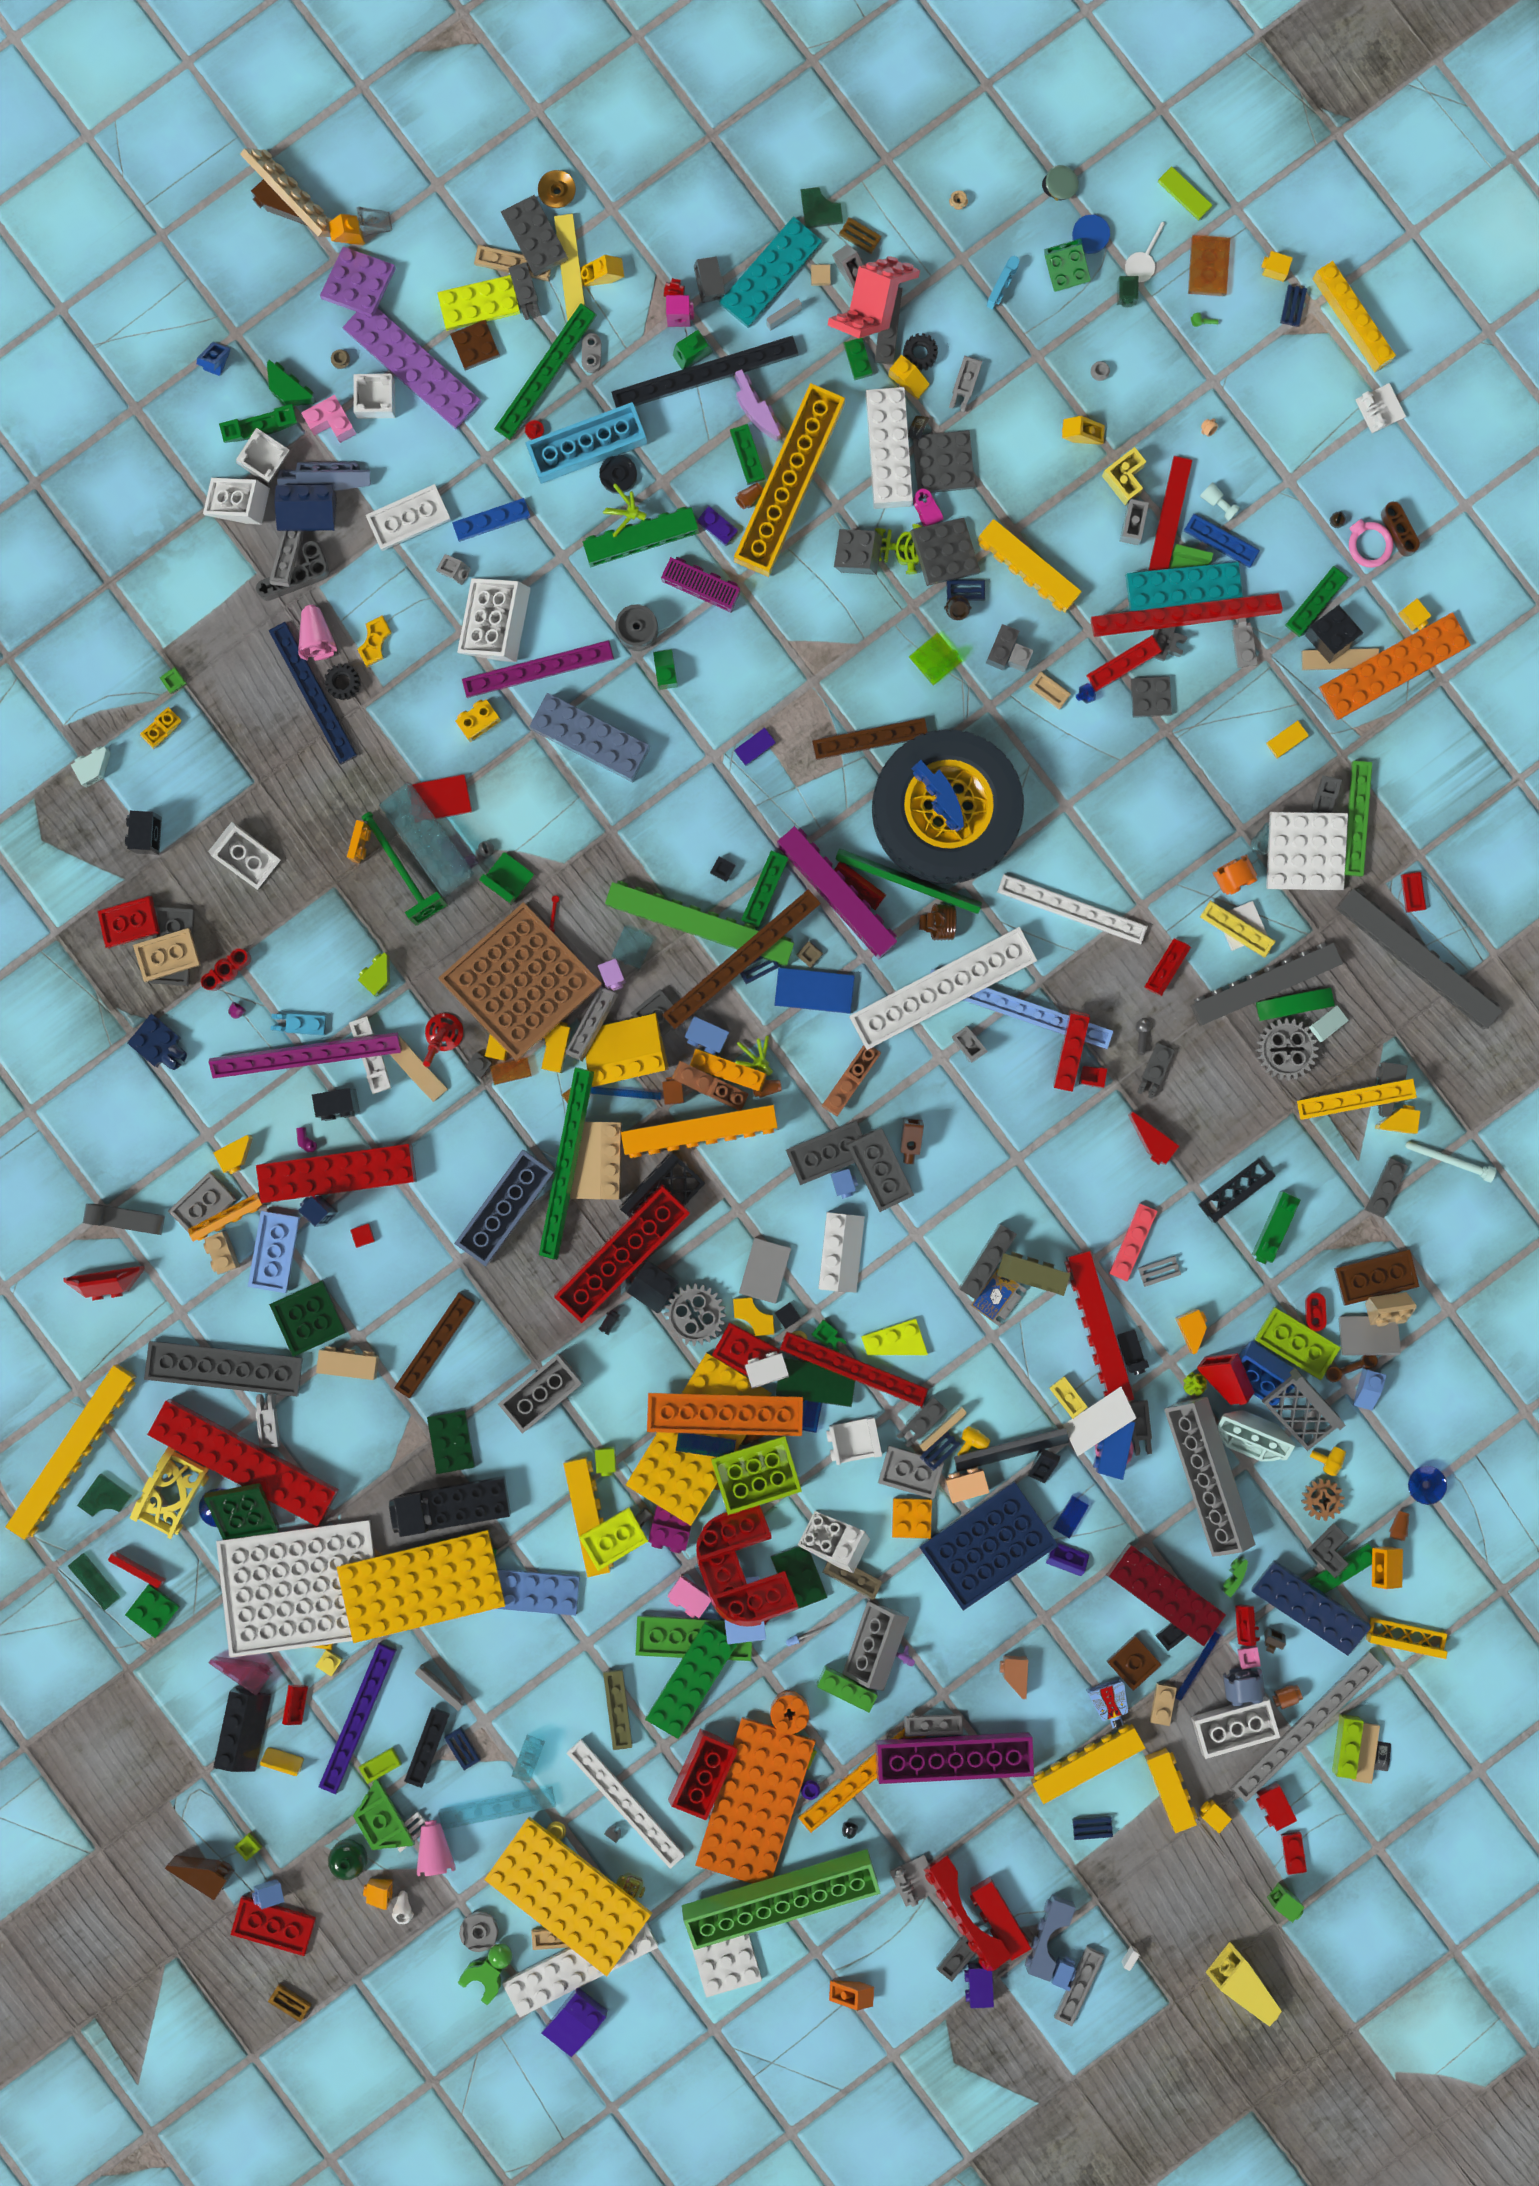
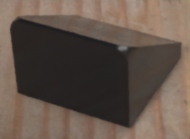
[775,1302,801,1329]

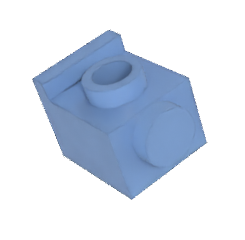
[1051,1956,1076,1991]

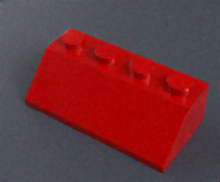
[668,1729,738,1820]

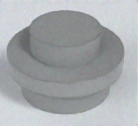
[1090,361,1110,381]

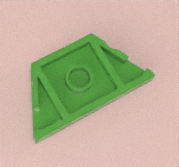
[353,1779,415,1850]

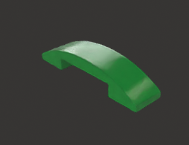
[219,404,297,443]
[1256,988,1335,1021]

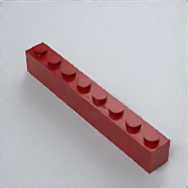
[1064,1251,1135,1401]

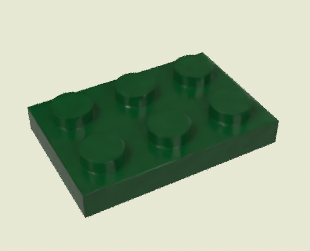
[427,1410,475,1474]
[771,1546,827,1612]

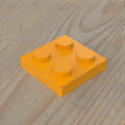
[347,820,371,863]
[892,1498,932,1539]

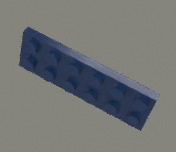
[1251,1560,1371,1656]

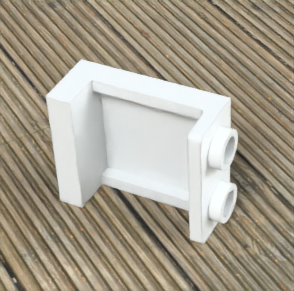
[826,1417,882,1465]

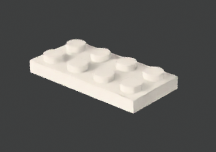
[365,484,451,551]

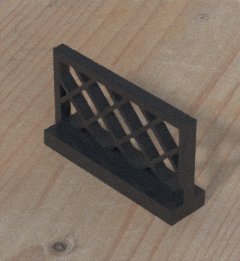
[619,1151,705,1217]

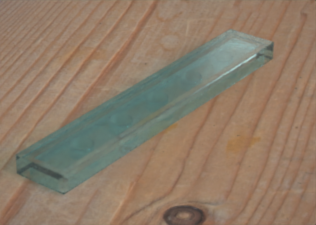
[438,1786,556,1830]

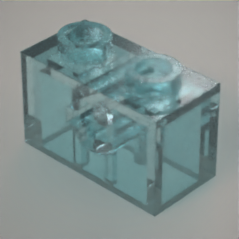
[512,1735,545,1783]

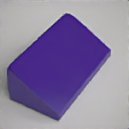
[1046,1543,1089,1576]

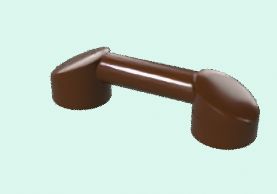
[1325,1355,1378,1383]

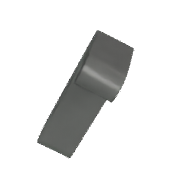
[256,541,330,601]
[83,1203,165,1235]

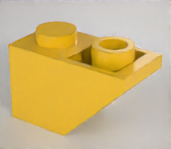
[580,255,624,287]

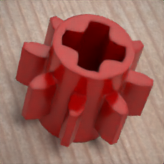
[664,278,685,297]

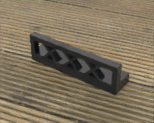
[1198,1158,1276,1223]

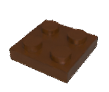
[450,320,500,371]
[1107,1635,1162,1691]

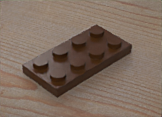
[1334,1249,1420,1306]

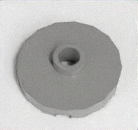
[459,1911,499,1952]

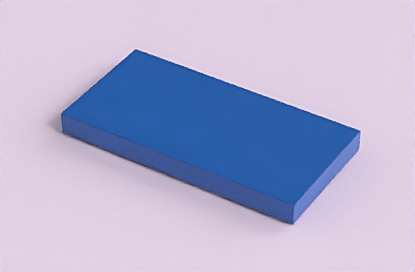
[774,967,855,1014]

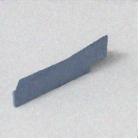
[277,462,371,491]

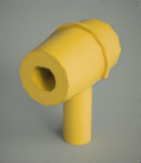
[957,1426,990,1456]
[1310,1447,1346,1476]

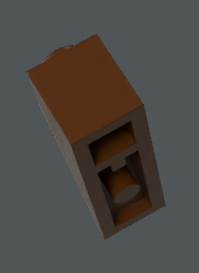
[251,179,307,226]

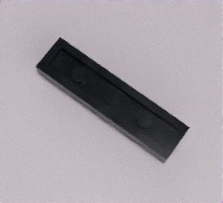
[404,1707,450,1788]

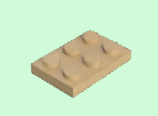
[133,928,201,982]

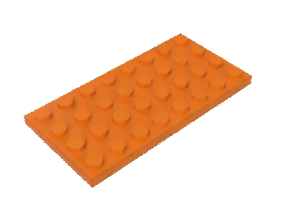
[695,1717,816,1884]

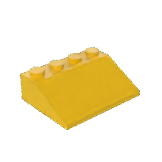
[585,1013,669,1087]

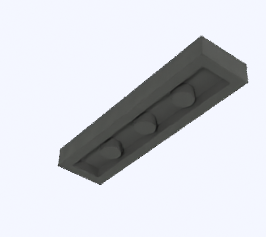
[874,287,903,365]

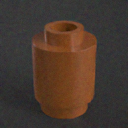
[1272,1685,1303,1709]

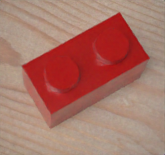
[1256,1782,1297,1831]

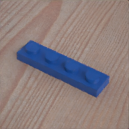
[452,498,531,542]

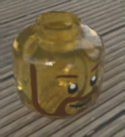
[616,1873,645,1900]

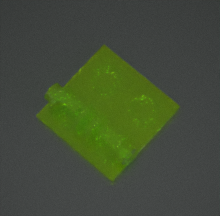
[909,632,962,686]

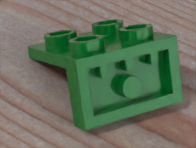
[1044,238,1091,292]
[479,852,534,905]

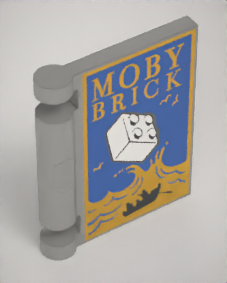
[971,1268,1027,1327]

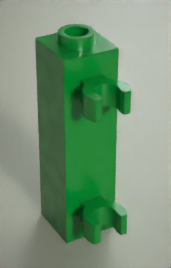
[1252,1192,1301,1265]

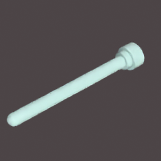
[1405,1142,1496,1183]

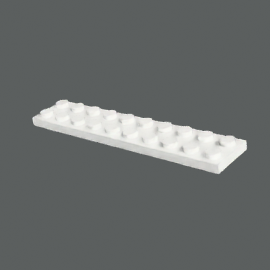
[849,927,1037,1050]

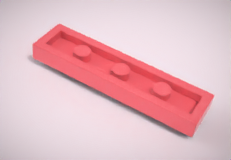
[1109,1203,1157,1281]

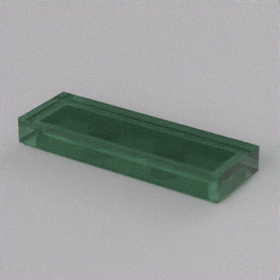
[68,1553,120,1610]

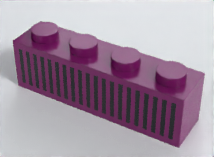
[661,557,740,613]

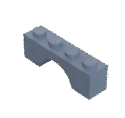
[1025,1895,1076,1982]

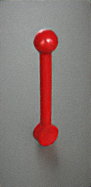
[549,895,559,933]

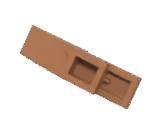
[822,1045,881,1117]
[672,1061,749,1111]

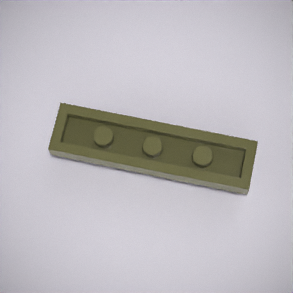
[603,1669,632,1750]

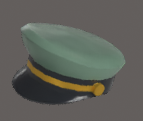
[1042,165,1079,201]

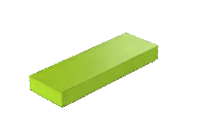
[1158,166,1212,221]

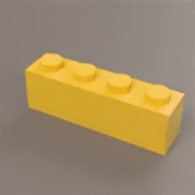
[1144,1748,1198,1834]

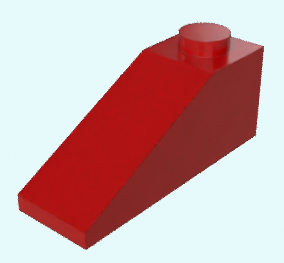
[1128,1112,1179,1165]

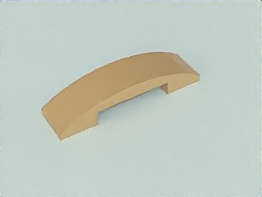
[390,1034,448,1102]

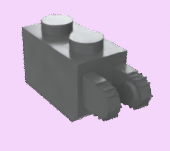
[1375,1062,1408,1117]
[897,1395,947,1447]

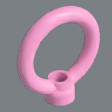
[1349,519,1393,568]

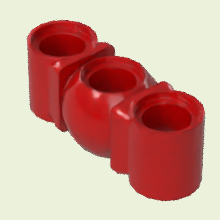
[201,948,251,991]

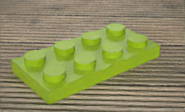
[1254,1307,1341,1380]

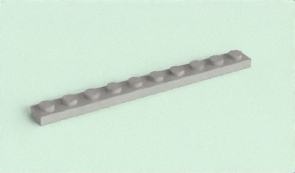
[1231,1651,1384,1802]

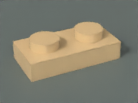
[1150,1683,1177,1726]

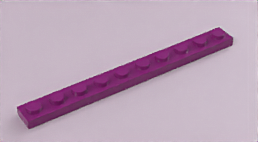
[208,1032,402,1079]

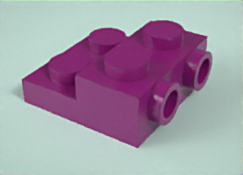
[648,1505,692,1553]

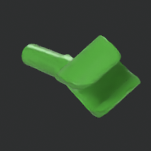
[1191,313,1218,327]

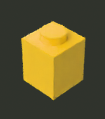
[1261,251,1293,282]
[1398,598,1431,631]
[1199,1799,1232,1833]

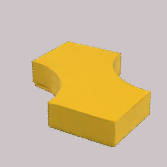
[357,615,392,667]
[733,1297,774,1336]

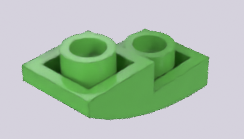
[1221,1557,1248,1598]

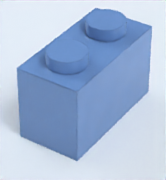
[685,1016,729,1055]

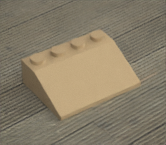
[570,1122,622,1200]

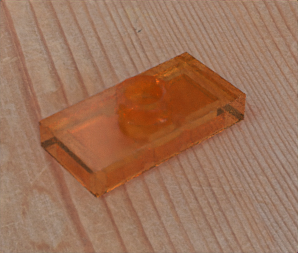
[490,1058,532,1085]

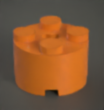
[1212,855,1258,895]
[770,1691,809,1734]

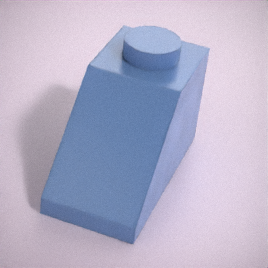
[1353,1368,1386,1411]

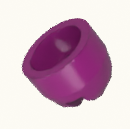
[228,1002,246,1019]

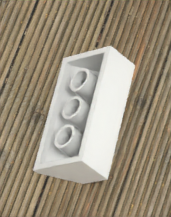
[818,1212,865,1293]

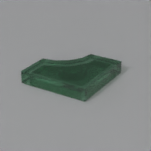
[800,187,843,228]
[77,1474,132,1517]

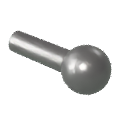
[1136,1019,1151,1055]

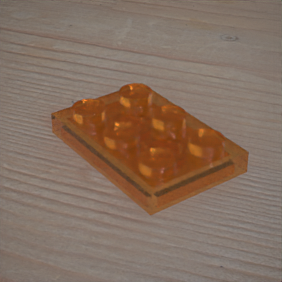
[1188,235,1230,296]

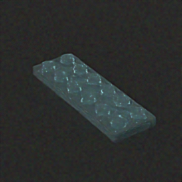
[379,782,474,897]

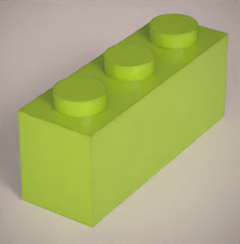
[1332,1714,1364,1779]

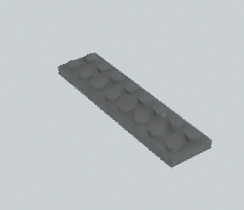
[144,1341,303,1397]

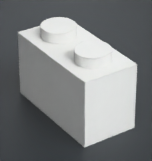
[745,1351,789,1389]

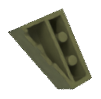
[997,1252,1070,1296]

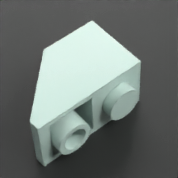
[71,746,111,788]

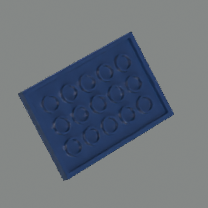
[919,1481,1059,1611]

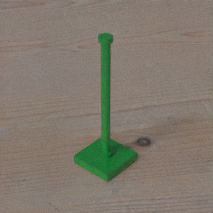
[361,812,448,926]

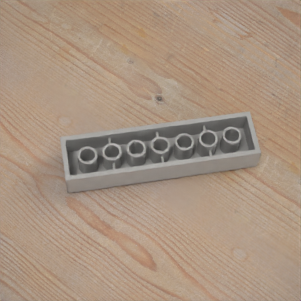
[1164,1397,1256,1557]

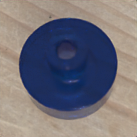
[1076,683,1096,704]

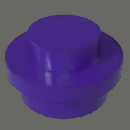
[801,1780,820,1800]

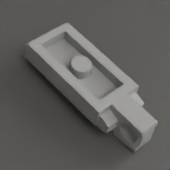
[1232,618,1258,668]

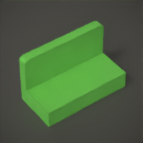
[1168,544,1213,569]

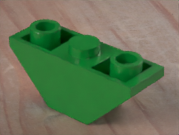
[267,360,316,406]

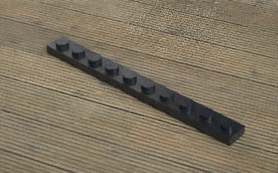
[611,335,798,408]

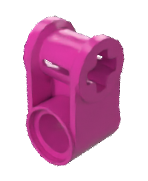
[913,489,943,526]

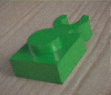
[811,1320,846,1352]

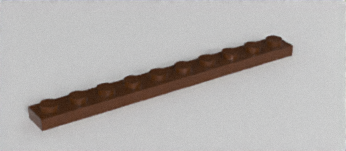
[662,889,821,1029]

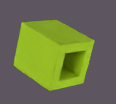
[595,1447,617,1476]

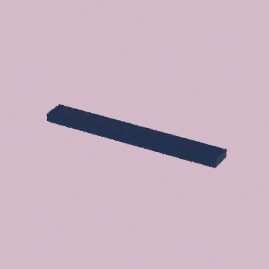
[268,622,357,765]

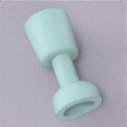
[1200,482,1240,521]

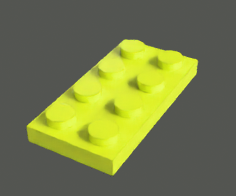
[437,275,520,331]

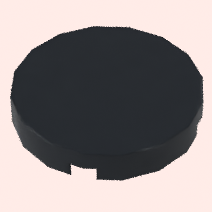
[599,455,637,494]

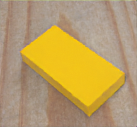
[1266,720,1309,758]

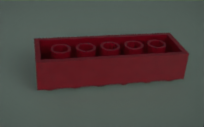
[1106,1544,1226,1646]

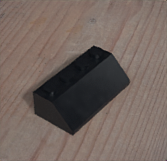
[213,1687,272,1772]

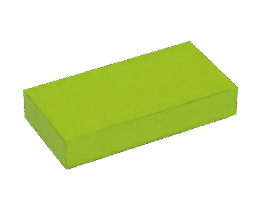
[358,1747,402,1784]

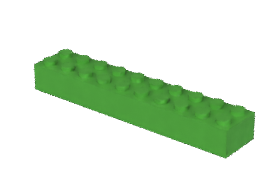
[681,1849,881,1950]

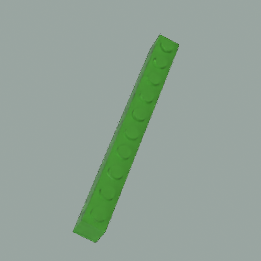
[605,881,794,966]

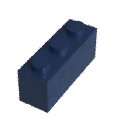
[298,1196,338,1227]

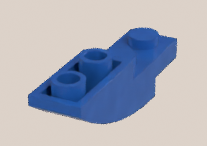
[911,760,964,832]

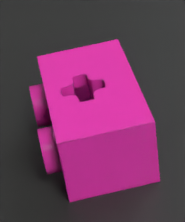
[666,295,694,327]

